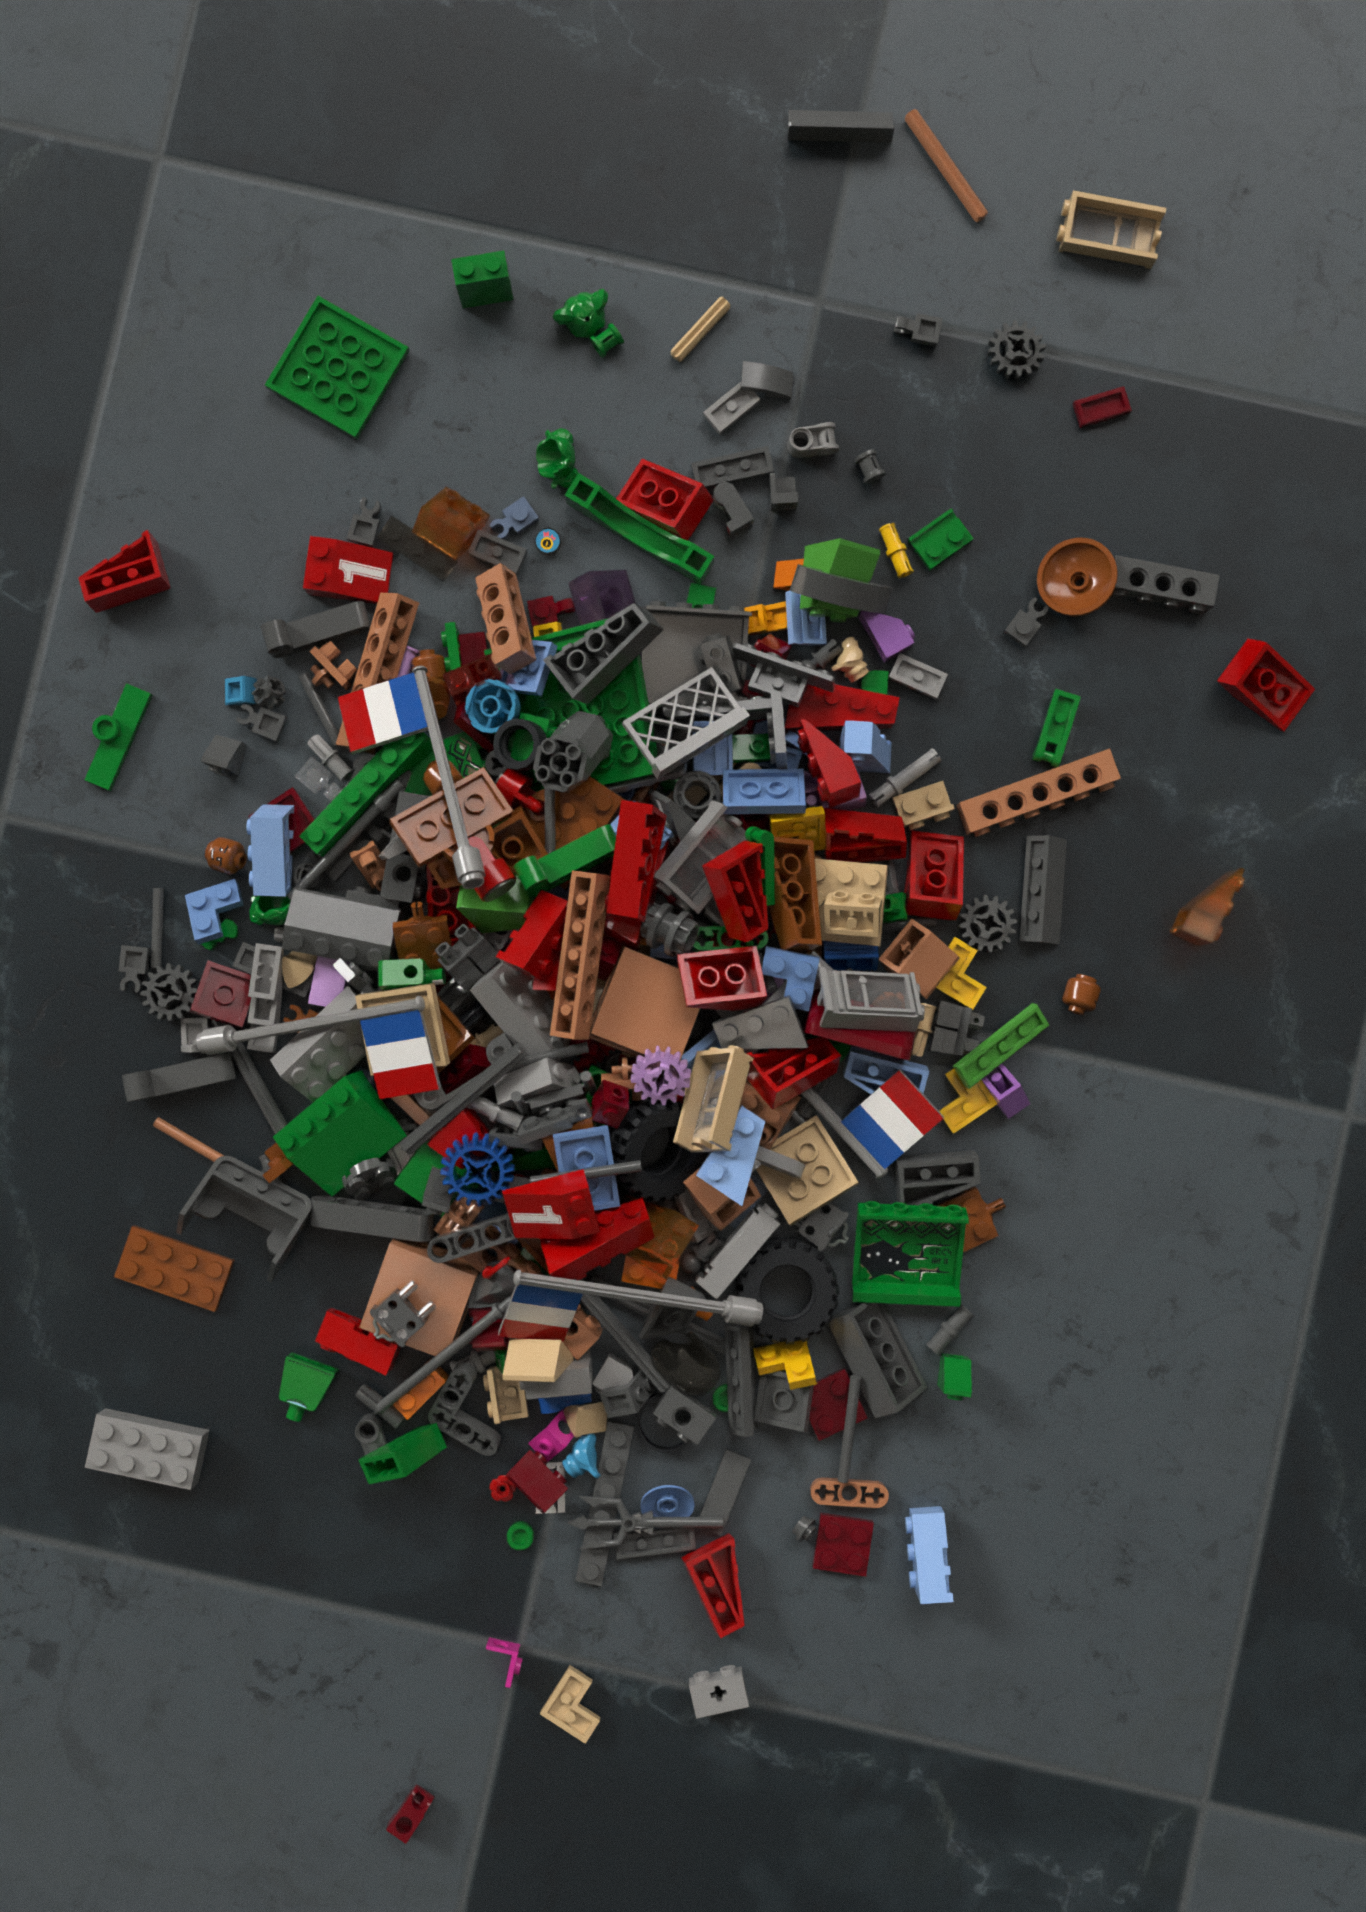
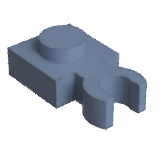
[490,496,539,540]

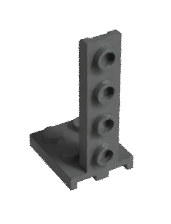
[663,692,788,769]

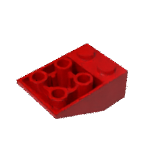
[797,719,861,808]

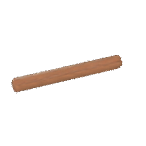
[905,109,988,222]

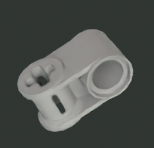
[787,422,840,458]

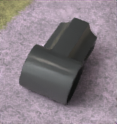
[355,1413,387,1455]

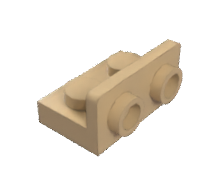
[892,781,955,830]
[824,891,882,938]

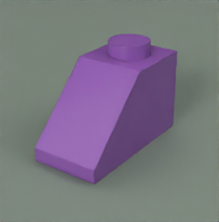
[858,611,915,663]
[981,1064,1030,1119]

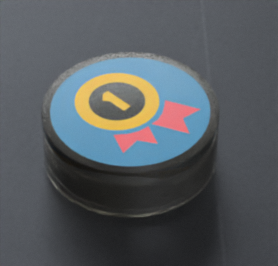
[535,528,561,556]

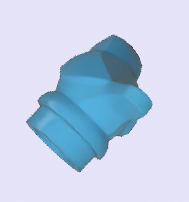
[563,1433,601,1479]

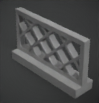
[622,667,750,780]

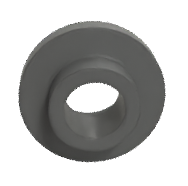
[792,1516,817,1542]

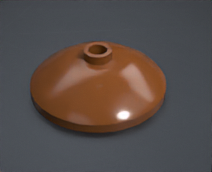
[1037,538,1118,616]

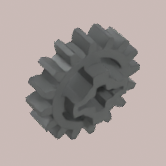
[987,320,1046,380]
[958,895,1017,953]
[140,963,199,1022]

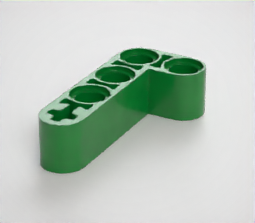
[513,824,616,898]

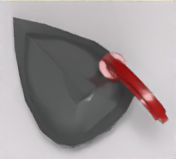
[467,1256,515,1308]

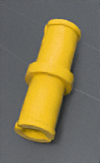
[879,523,914,578]

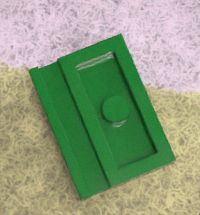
[908,508,974,571]

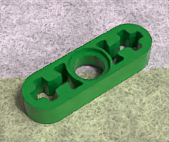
[691,926,768,952]

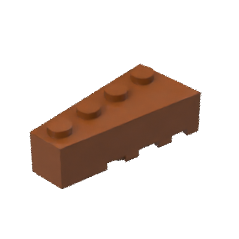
[768,837,822,953]

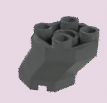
[533,711,613,793]

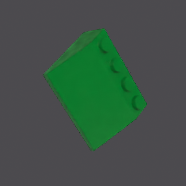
[273,1071,407,1197]

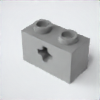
[689,1665,749,1719]

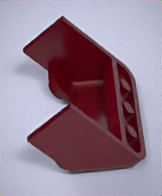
[802,989,916,1061]

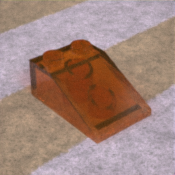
[620,1194,699,1280]

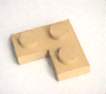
[540,1665,600,1744]

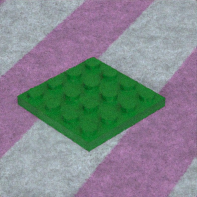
[265,296,410,440]

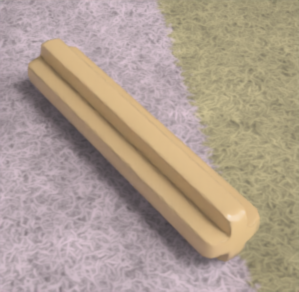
[671,297,730,362]

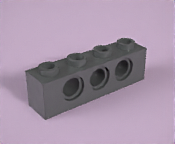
[1112,555,1220,614]
[380,791,430,904]

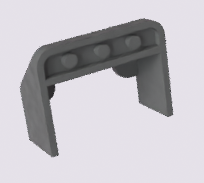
[176,1156,312,1283]

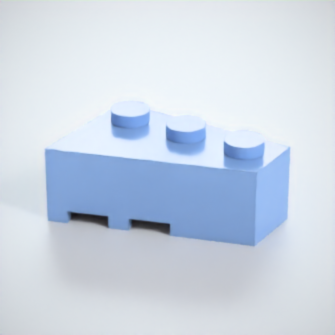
[839,721,892,774]
[246,804,294,897]
[843,1047,929,1094]
[696,1105,765,1206]
[905,1506,954,1604]

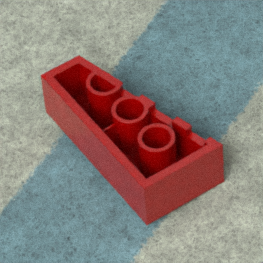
[605,800,667,923]

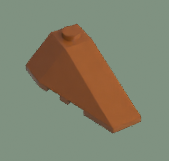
[427,806,548,889]

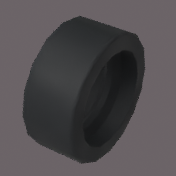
[493,718,547,771]

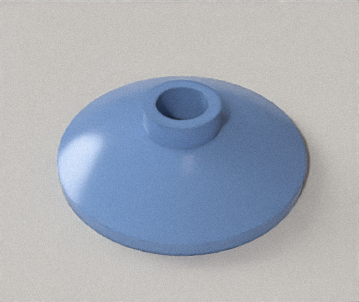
[641,1485,694,1517]

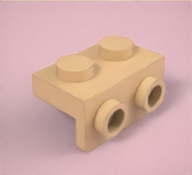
[483,1366,529,1424]

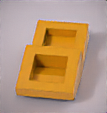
[745,601,788,635]

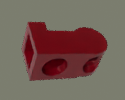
[386,1784,435,1844]

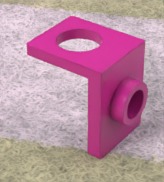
[528,1410,574,1461]
[486,1637,523,1688]

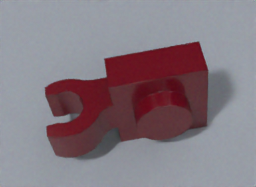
[527,595,575,627]

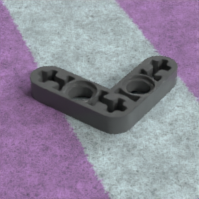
[428,1362,501,1456]

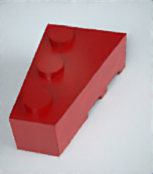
[78,529,171,613]
[495,890,568,982]

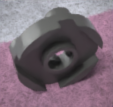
[342,1158,397,1200]

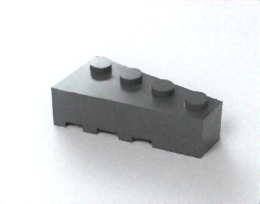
[543,603,664,705]

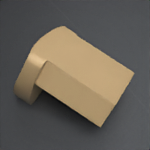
[282,951,317,988]
[564,1402,607,1438]

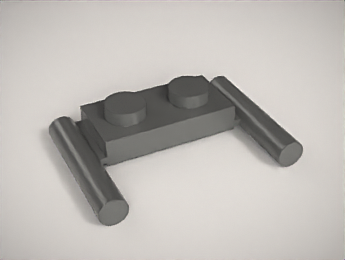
[511,1071,597,1116]

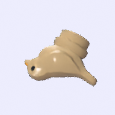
[831,637,869,683]

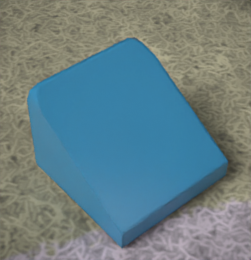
[225,676,257,705]

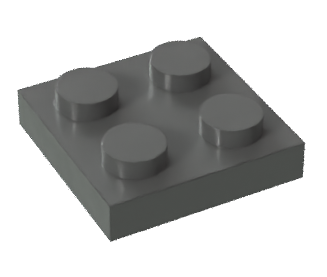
[754,1370,814,1432]

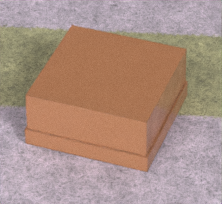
[589,947,700,1069]
[359,1238,480,1356]

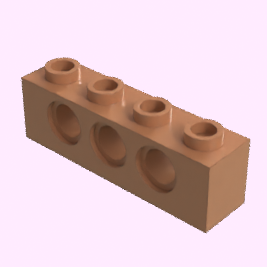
[475,563,536,675]

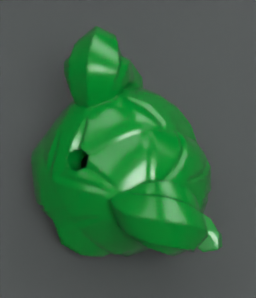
[552,288,608,338]
[536,428,578,489]
[249,889,292,925]

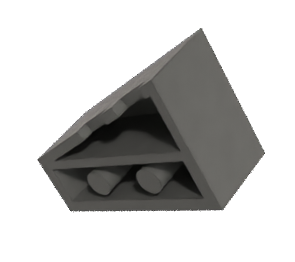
[895,1150,981,1205]

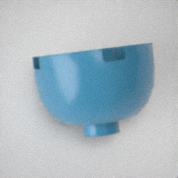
[465,679,521,734]

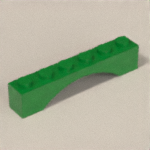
[565,473,715,585]
[299,731,433,857]

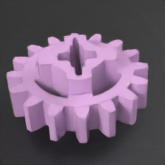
[631,1046,691,1105]

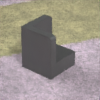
[769,473,798,511]

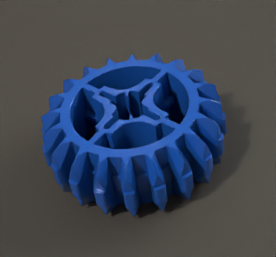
[440,1132,515,1207]

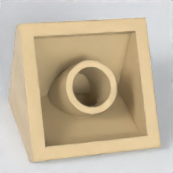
[503,1338,574,1382]

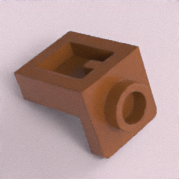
[263,1143,293,1183]

